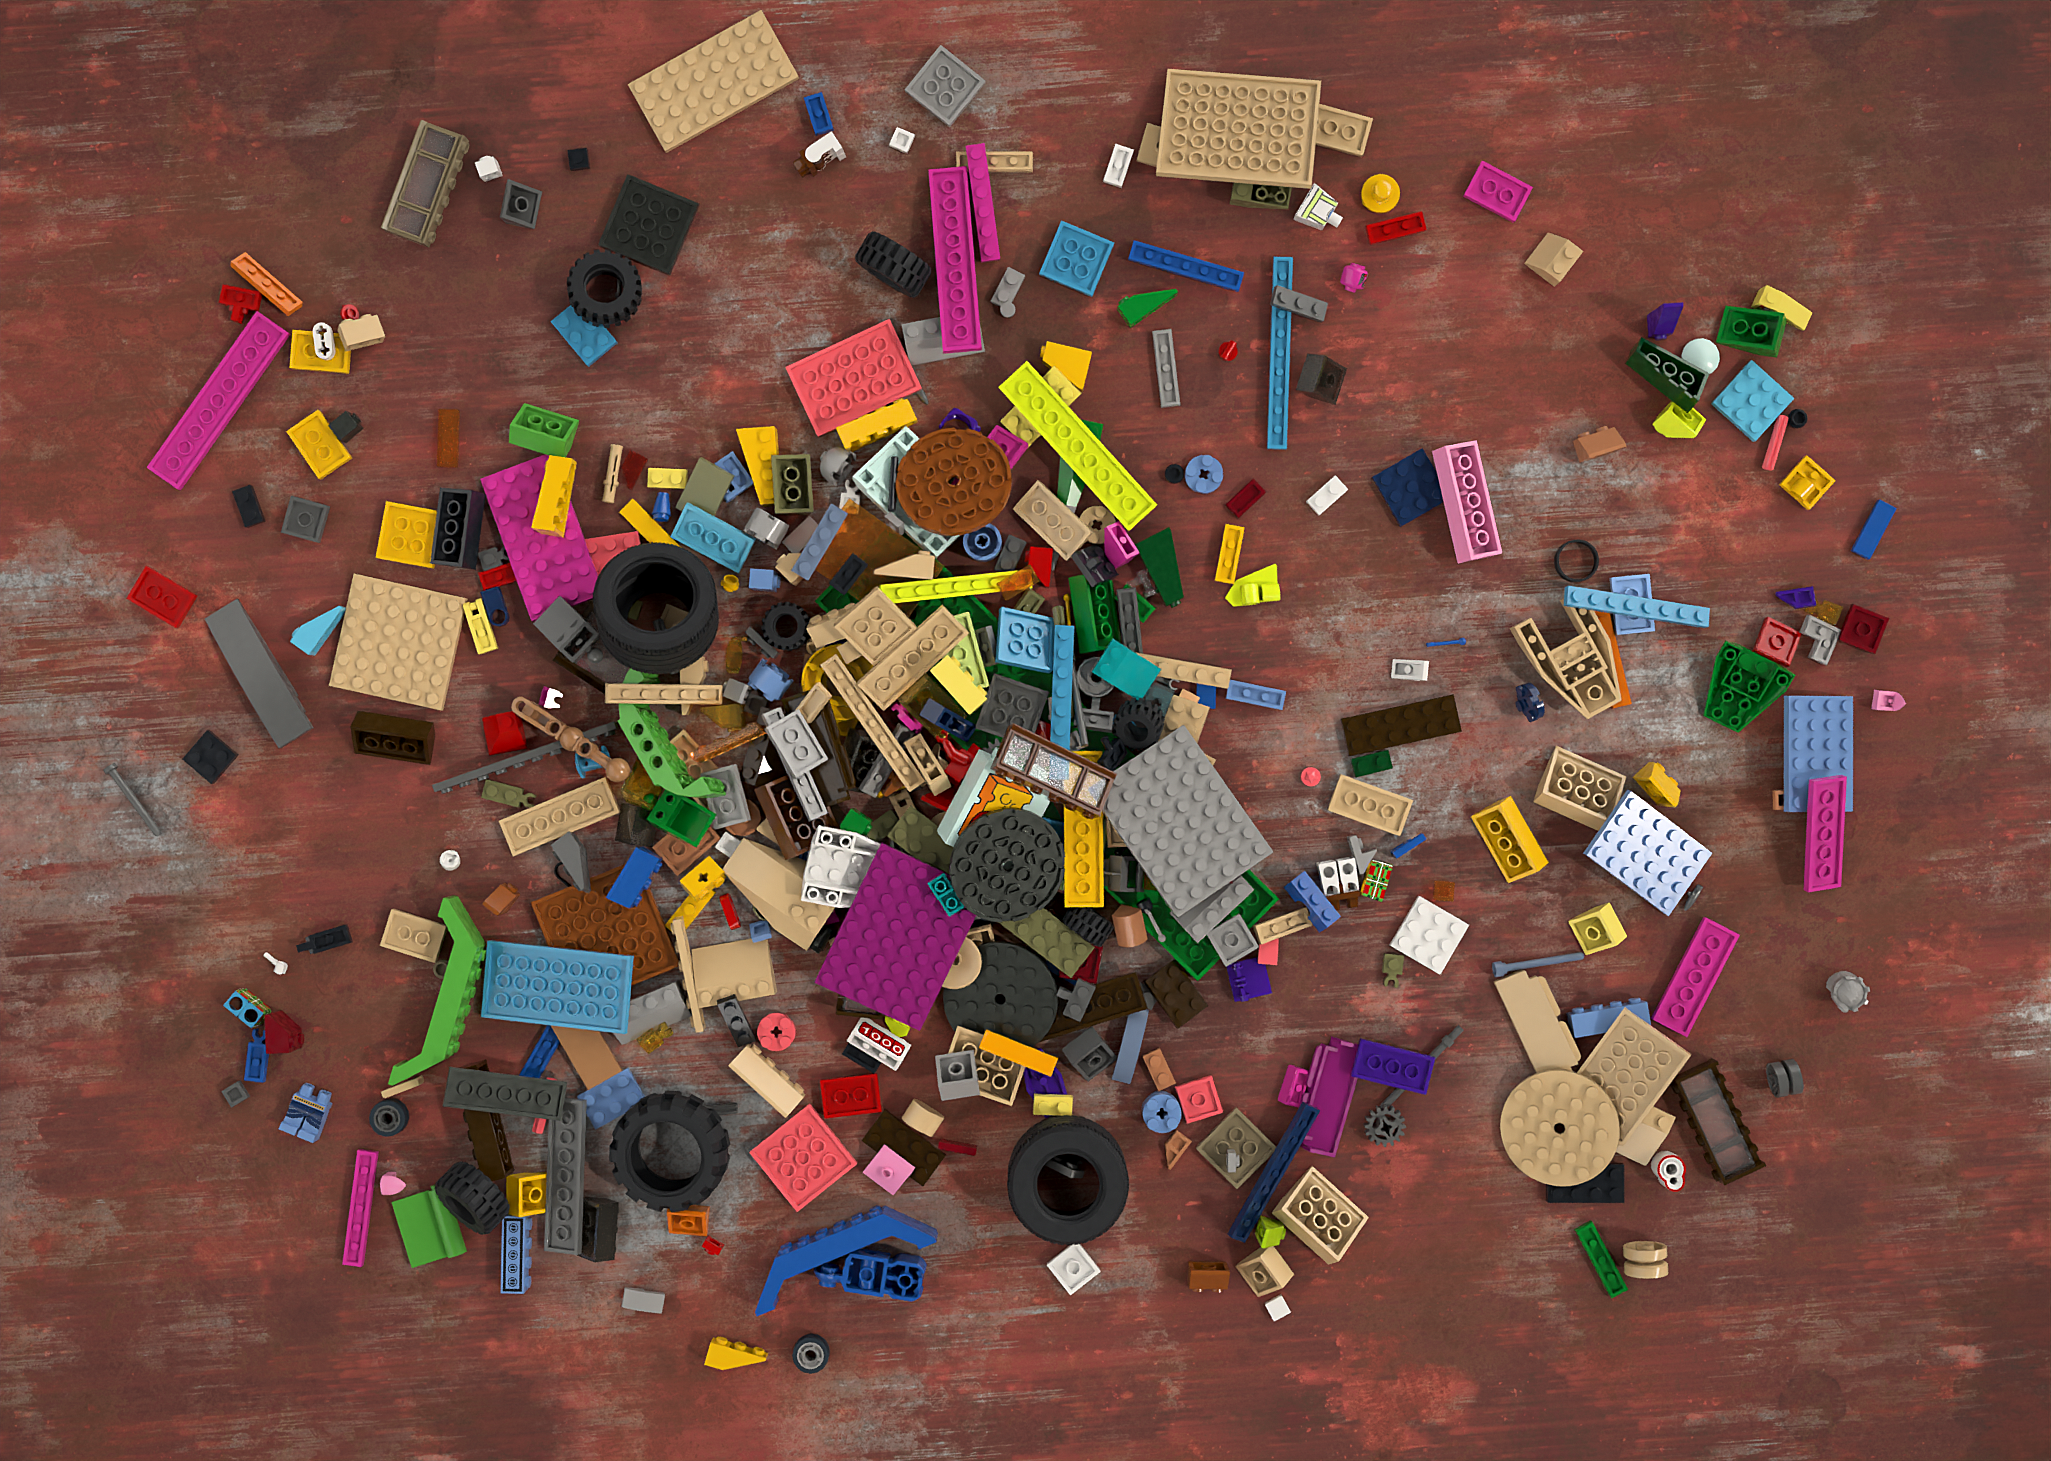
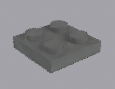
[281,496,330,543]

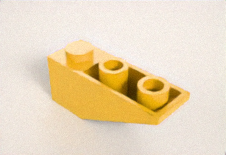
[704,1337,768,1370]

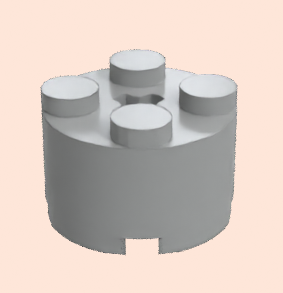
[743,507,789,550]

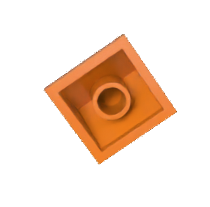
[667,1205,710,1236]

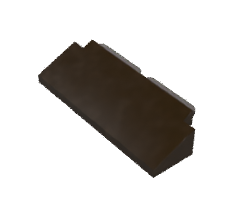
[782,690,856,807]

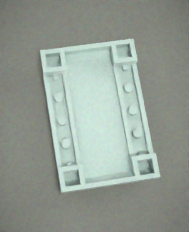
[852,426,960,559]

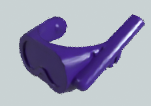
[939,408,981,432]

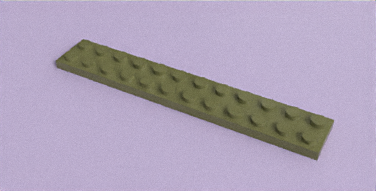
[887,805,1095,978]

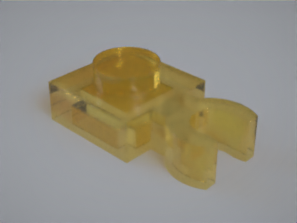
[1804,599,1843,626]
[637,1022,673,1054]

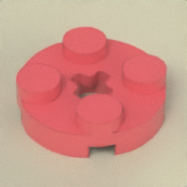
[757,1012,796,1051]

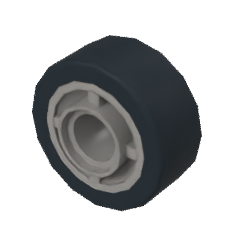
[792,1333,830,1374]

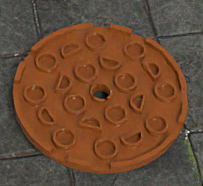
[896,428,1012,536]

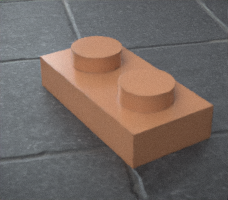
[1142,1047,1176,1091]

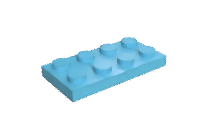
[671,503,756,573]

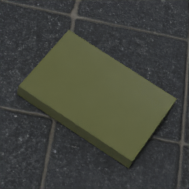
[675,457,735,516]

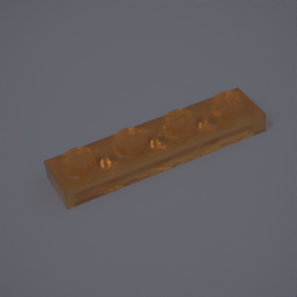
[690,722,766,763]

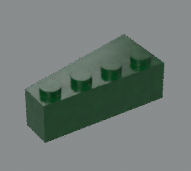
[1625,337,1710,413]

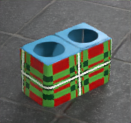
[223,988,271,1029]

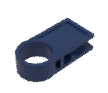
[480,586,510,627]

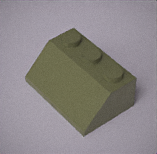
[771,454,814,515]

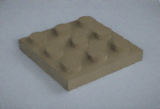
[1196,1107,1276,1189]

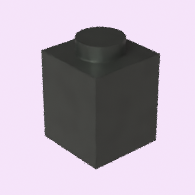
[328,411,364,443]

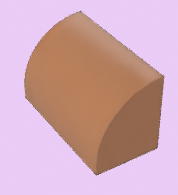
[1112,904,1148,947]

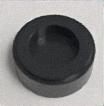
[1165,464,1184,484]

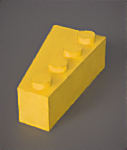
[836,398,918,452]
[736,426,779,507]
[531,455,577,538]

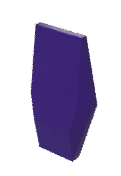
[1023,1047,1067,1118]

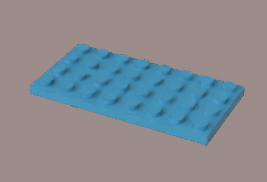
[481,940,634,1034]

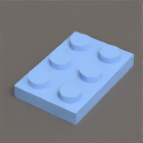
[1609,574,1655,635]

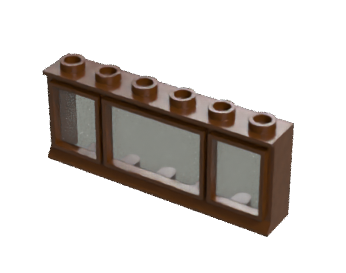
[990,723,1117,820]

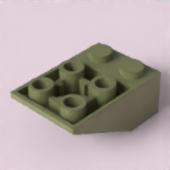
[1229,182,1292,209]

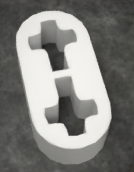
[313,322,335,360]

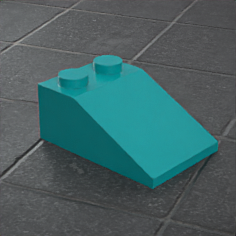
[1092,638,1161,700]

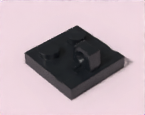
[1071,544,1119,587]

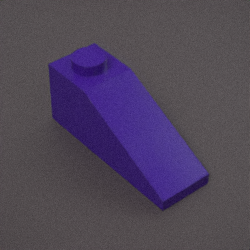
[1647,302,1683,341]

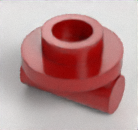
[340,304,359,320]
[1218,340,1238,361]

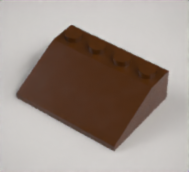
[754,775,839,860]

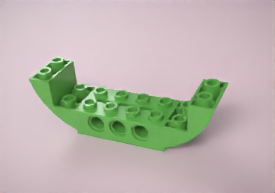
[617,668,726,798]

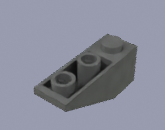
[551,831,591,893]

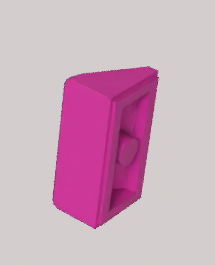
[1278,1065,1309,1108]

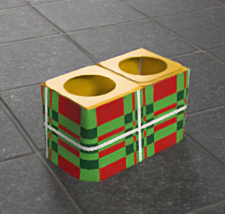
[1360,860,1393,902]

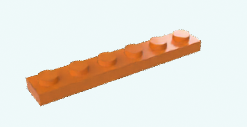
[1594,611,1632,709]

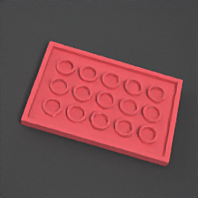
[785,319,922,438]

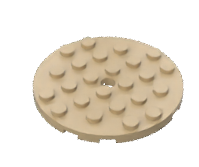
[1500,1069,1620,1186]

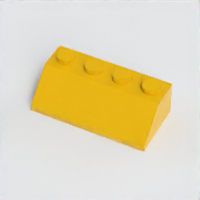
[1471,796,1549,883]

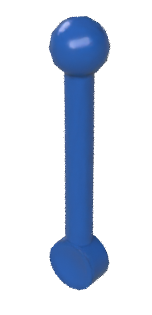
[1426,638,1466,647]

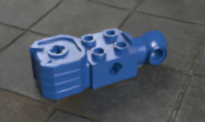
[814,1249,927,1302]

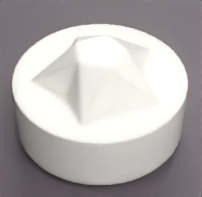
[440,850,460,870]

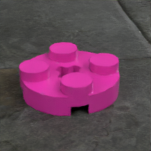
[891,700,923,735]

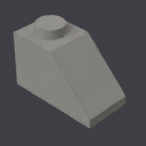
[722,678,753,704]

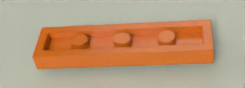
[230,252,303,316]

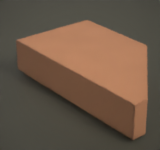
[1165,1129,1192,1170]

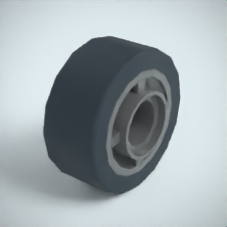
[369,1098,409,1137]

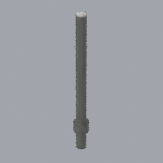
[1072,653,1089,747]
[1378,1025,1464,1109]

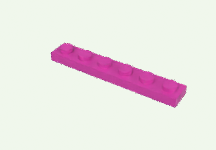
[966,143,1000,263]
[342,1149,379,1267]

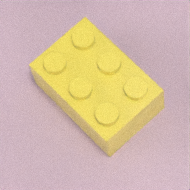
[930,655,987,715]

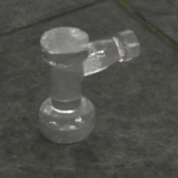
[1125,569,1159,599]

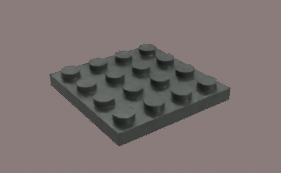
[598,174,699,275]

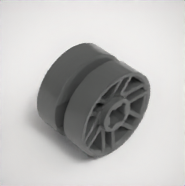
[1766,1059,1804,1098]

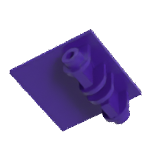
[1226,957,1272,1002]

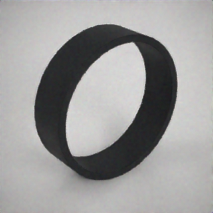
[1554,539,1599,582]

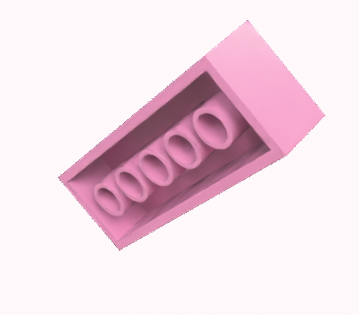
[1432,440,1502,564]

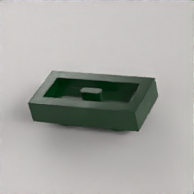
[1350,750,1393,778]

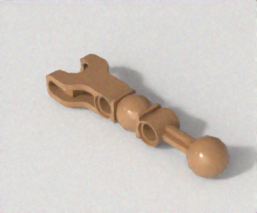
[511,697,630,782]

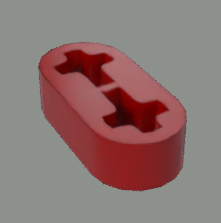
[719,893,741,930]

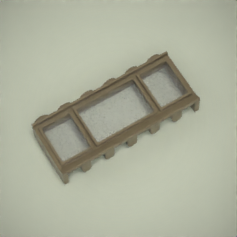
[381,120,469,248]

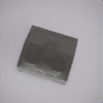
[1296,353,1347,405]

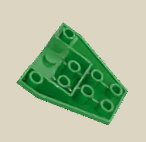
[1703,640,1796,733]

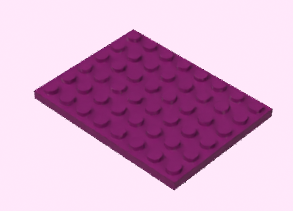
[814,842,976,1031]

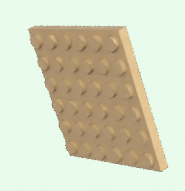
[329,574,468,711]

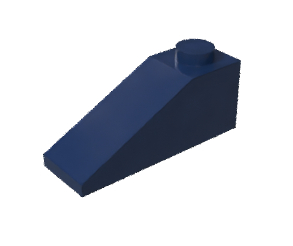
[920,698,976,742]

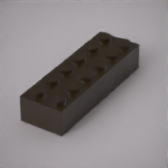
[460,1059,515,1181]

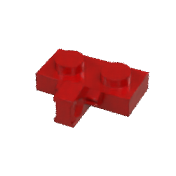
[218,284,263,324]

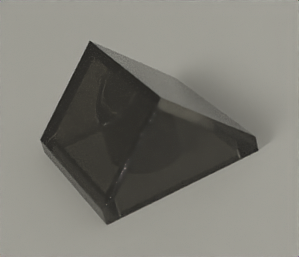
[615,803,656,847]

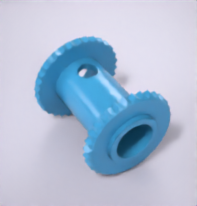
[575,746,610,778]

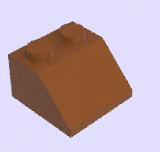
[1188,1261,1230,1292]

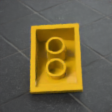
[1632,762,1680,807]

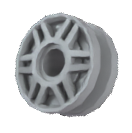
[1076,657,1114,697]

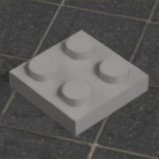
[1207,913,1259,966]

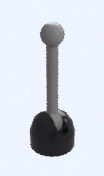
[1136,897,1166,942]

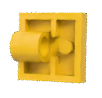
[1779,455,1836,510]

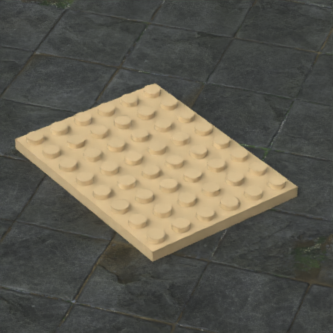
[1156,69,1321,189]

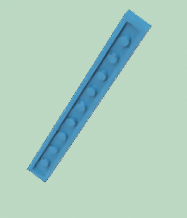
[1267,257,1293,450]

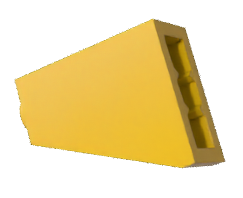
[1040,341,1092,392]

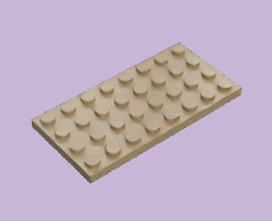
[628,10,799,153]

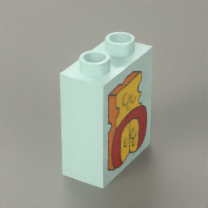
[937,747,1051,870]

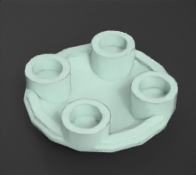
[1681,338,1720,374]

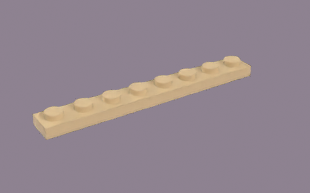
[820,654,925,792]

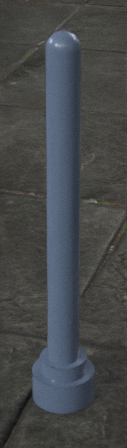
[1492,952,1584,977]

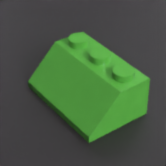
[509,403,579,457]

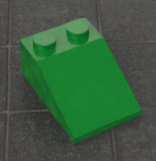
[1716,306,1787,358]

